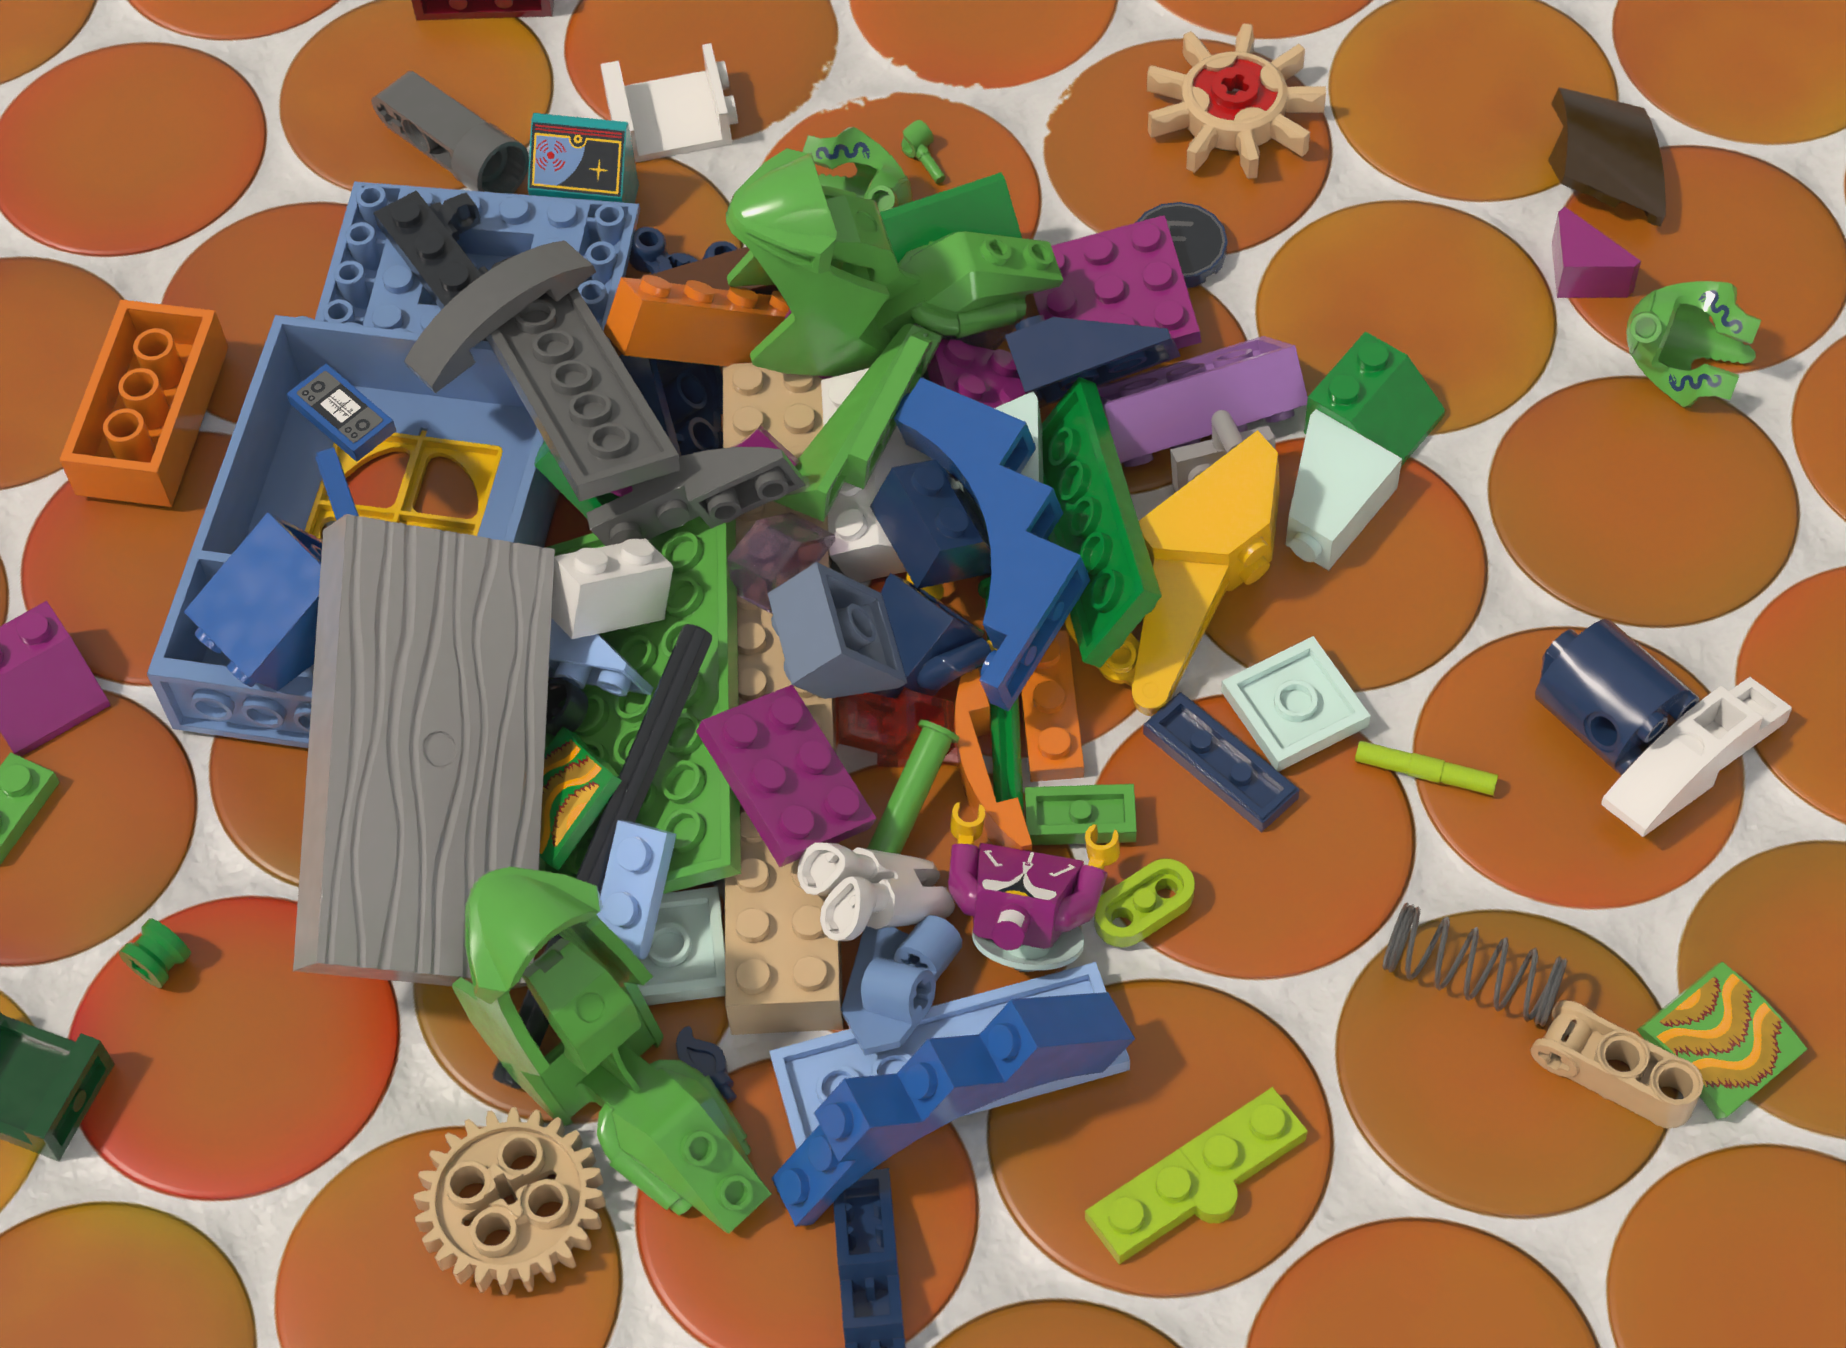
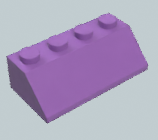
[1097,336,1308,467]

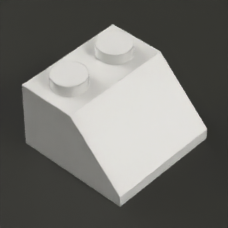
[551,538,673,639]

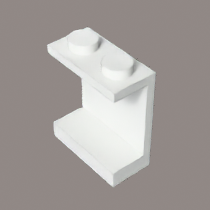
[600,43,738,163]

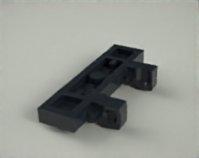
[374,190,516,341]

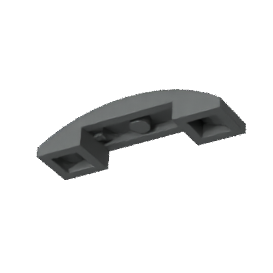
[404,240,596,393]

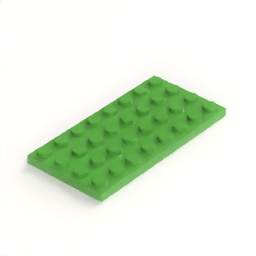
[539,516,741,894]

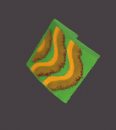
[1637,962,1808,1120]

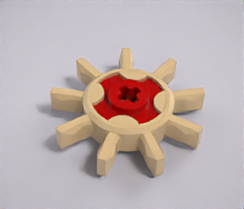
[1147,24,1326,179]

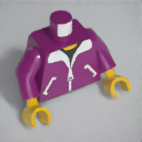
[948,802,1120,950]

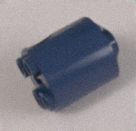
[1535,619,1699,776]

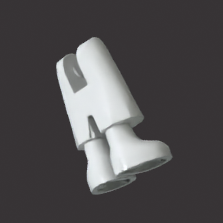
[797,843,955,941]

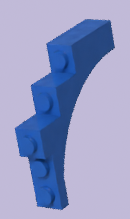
[772,992,1135,1227]

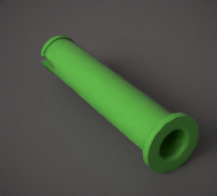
[867,720,960,854]

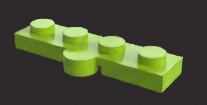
[1085,1087,1308,1264]

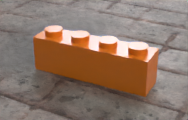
[603,275,790,367]

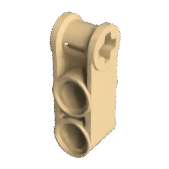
[1530,1000,1703,1128]

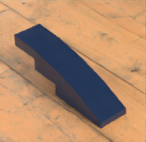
[833,1168,906,1348]

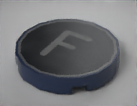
[1135,202,1227,288]

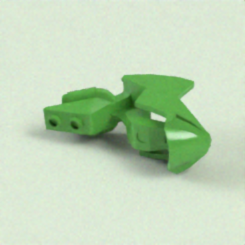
[726,148,1064,377]
[452,866,771,1233]

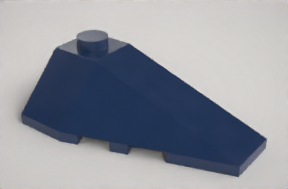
[619,354,723,457]

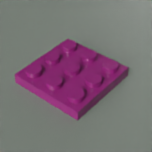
[1033,215,1202,349]

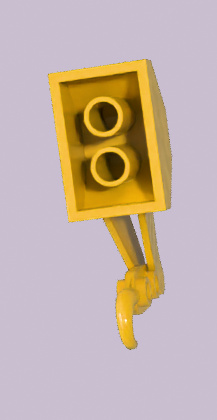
[1065,430,1280,716]

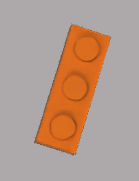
[1021,630,1084,782]

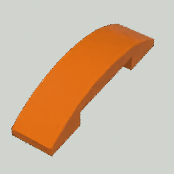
[955,668,1032,852]

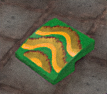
[539,726,622,871]

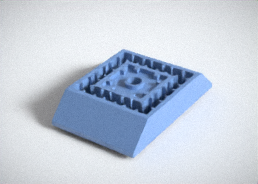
[315,182,640,341]

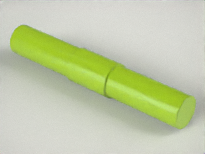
[1355,741,1498,796]

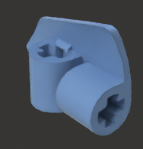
[841,915,962,1056]

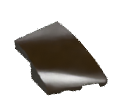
[1548,87,1666,226]

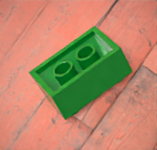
[880,172,1022,263]

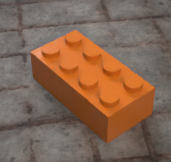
[59,299,229,507]

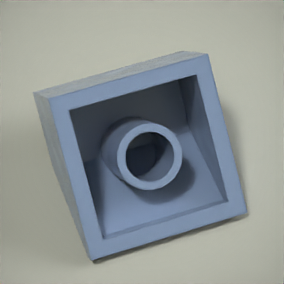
[767,562,907,699]

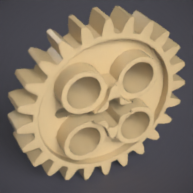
[414,1107,606,1295]

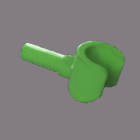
[901,120,946,184]

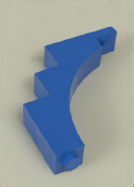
[894,377,1090,712]

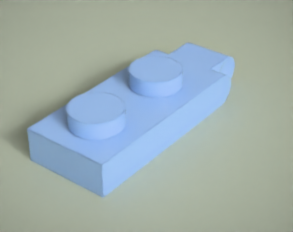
[596,820,677,960]

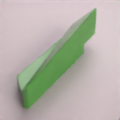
[774,323,942,522]

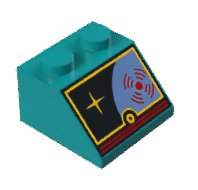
[528,113,639,203]

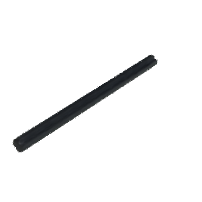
[492,624,712,1089]

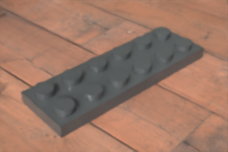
[486,287,680,502]

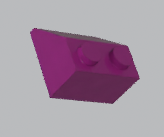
[0,601,111,757]

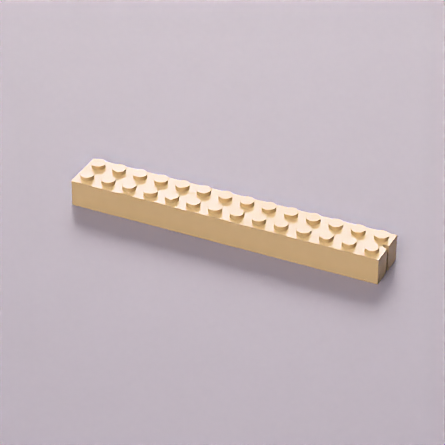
[723,363,843,1035]

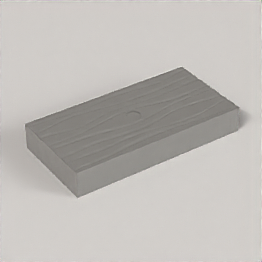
[293,514,555,990]

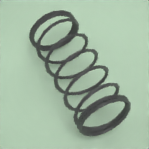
[1382,902,1568,1027]

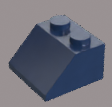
[870,460,991,589]

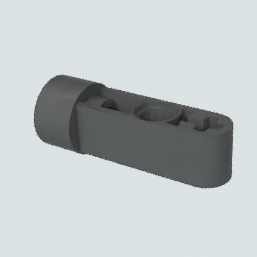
[372,71,529,194]

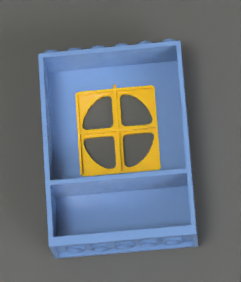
[147,315,560,748]

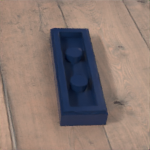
[1143,692,1300,833]

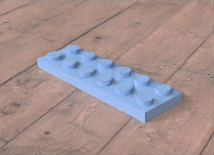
[769,962,1130,1150]

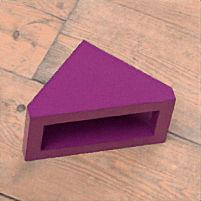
[1552,206,1641,298]

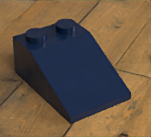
[1005,315,1181,408]

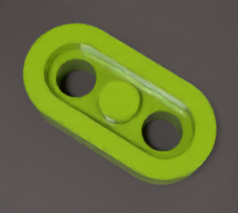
[1094,859,1195,947]

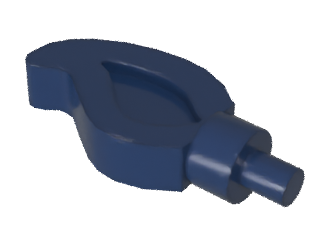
[676,1026,737,1103]

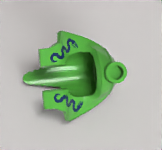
[803,127,913,212]
[1626,281,1761,407]

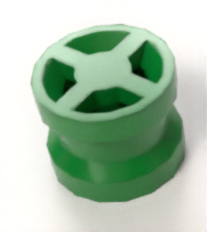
[119,918,191,988]

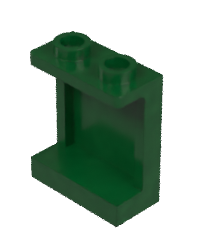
[0,1012,115,1161]

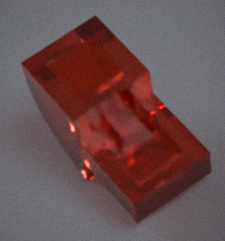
[838,689,955,768]

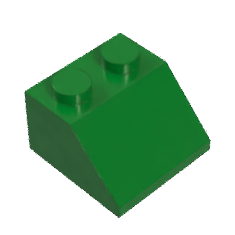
[1304,331,1445,467]

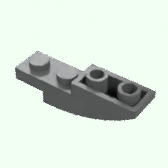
[586,447,805,546]

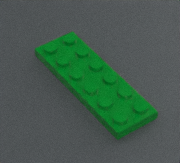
[1042,377,1162,668]

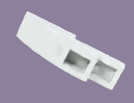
[1601,677,1792,837]

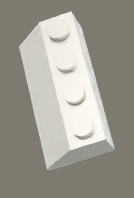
[821,368,933,582]

